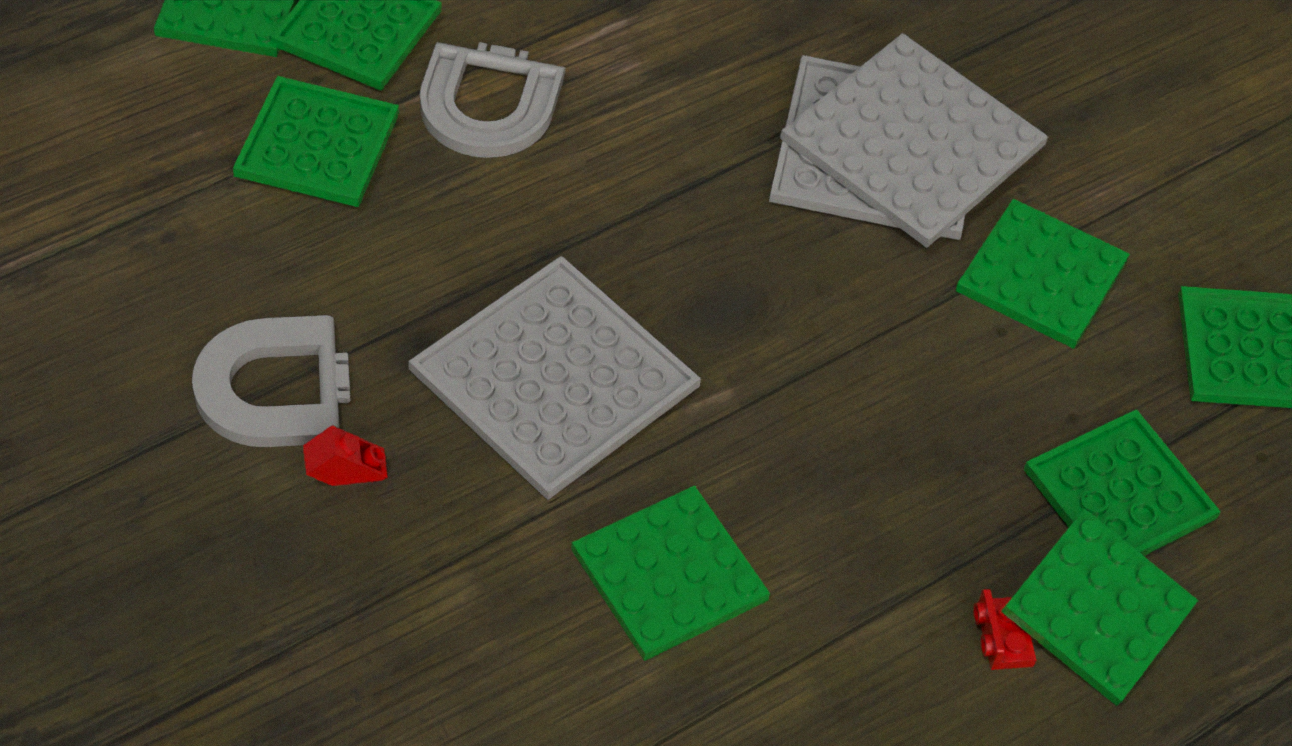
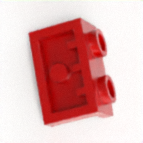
[973,589,1036,670]

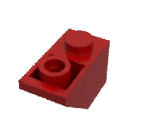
[303,425,388,486]

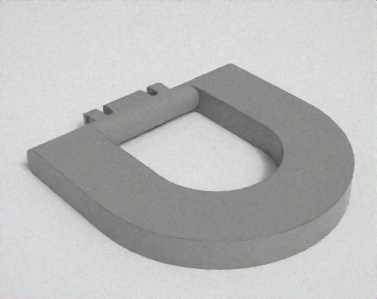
[420,42,565,158]
[192,315,350,447]

